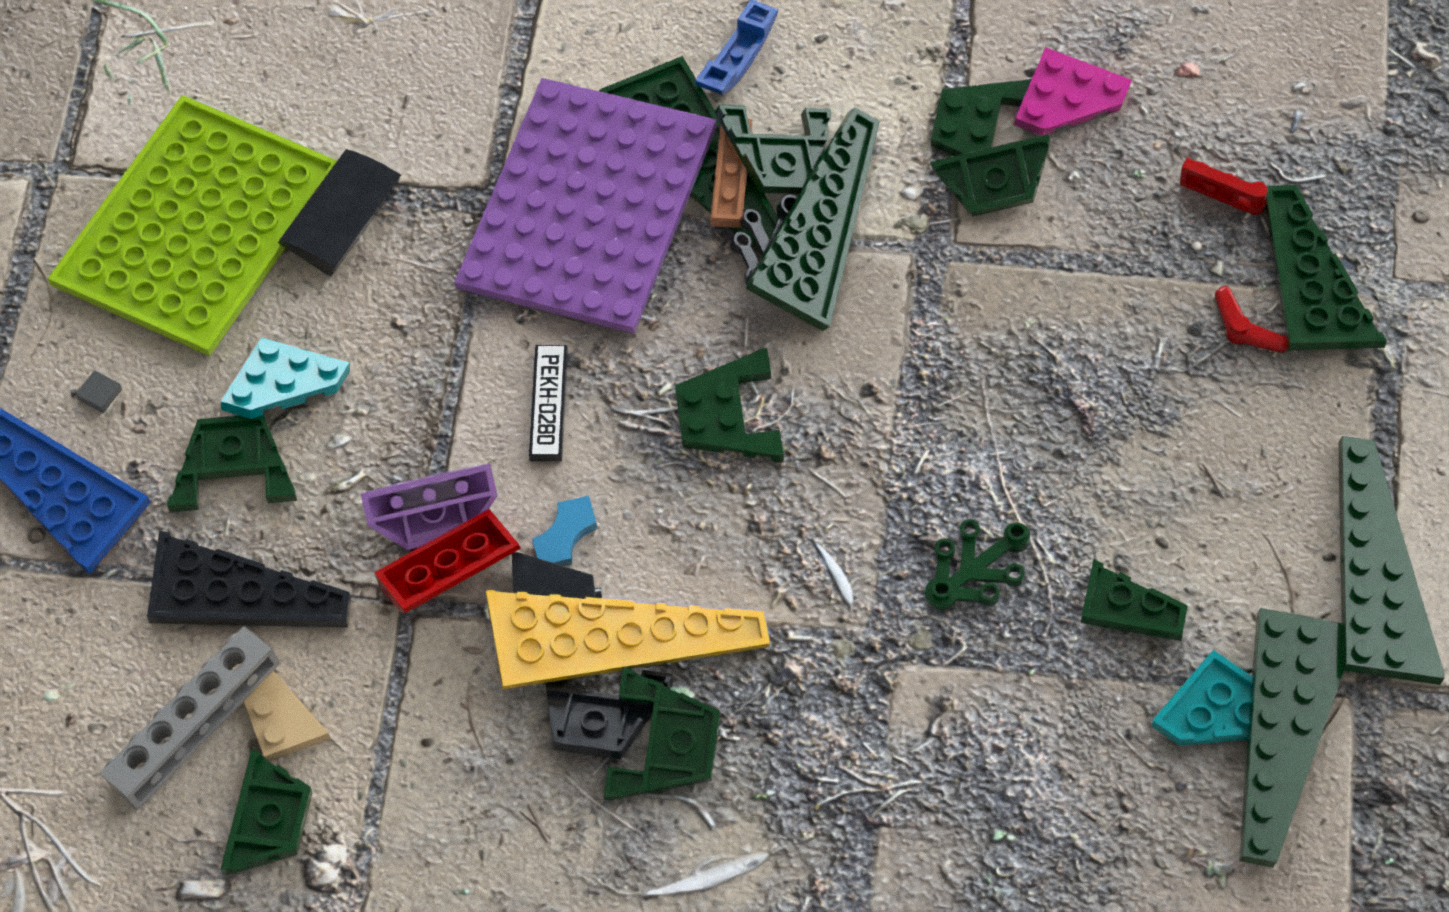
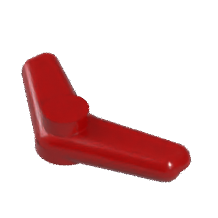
[1214,286,1288,353]

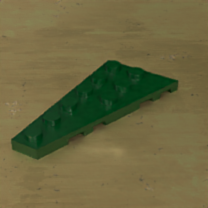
[1265,185,1387,351]

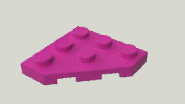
[1013,47,1132,135]

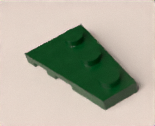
[1081,559,1188,641]

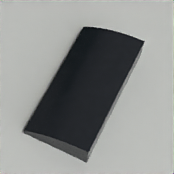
[278,149,401,277]

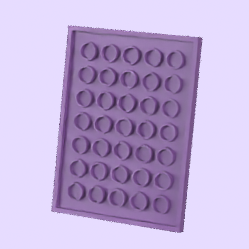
[454,78,717,334]

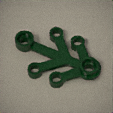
[925,519,1030,610]

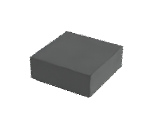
[76,370,122,413]

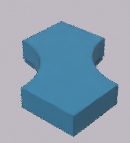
[532,495,597,566]

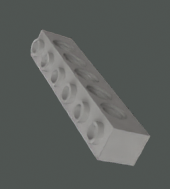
[100,626,280,810]

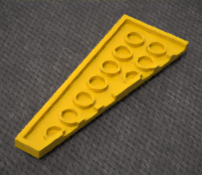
[486,590,770,690]

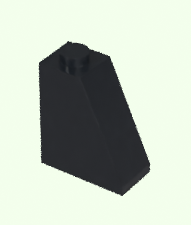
[511,552,602,599]

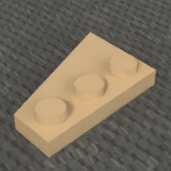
[243,671,330,761]

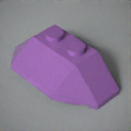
[360,463,498,550]

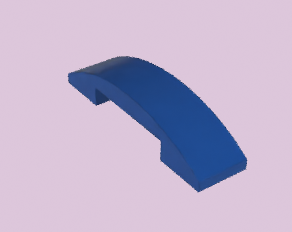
[695,0,778,95]

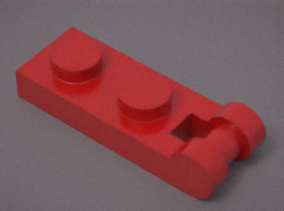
[1180,158,1268,215]

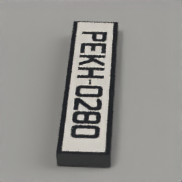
[529,345,568,461]

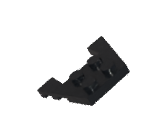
[545,670,673,760]

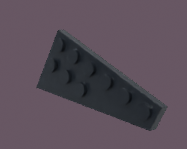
[147,530,351,628]

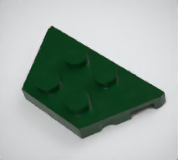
[930,134,1051,217]
[220,749,313,875]

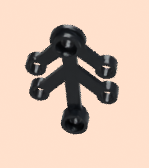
[730,195,798,285]

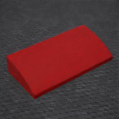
[374,509,521,614]

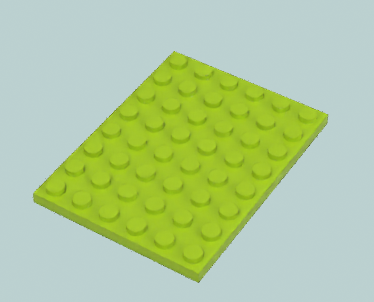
[47,95,337,357]

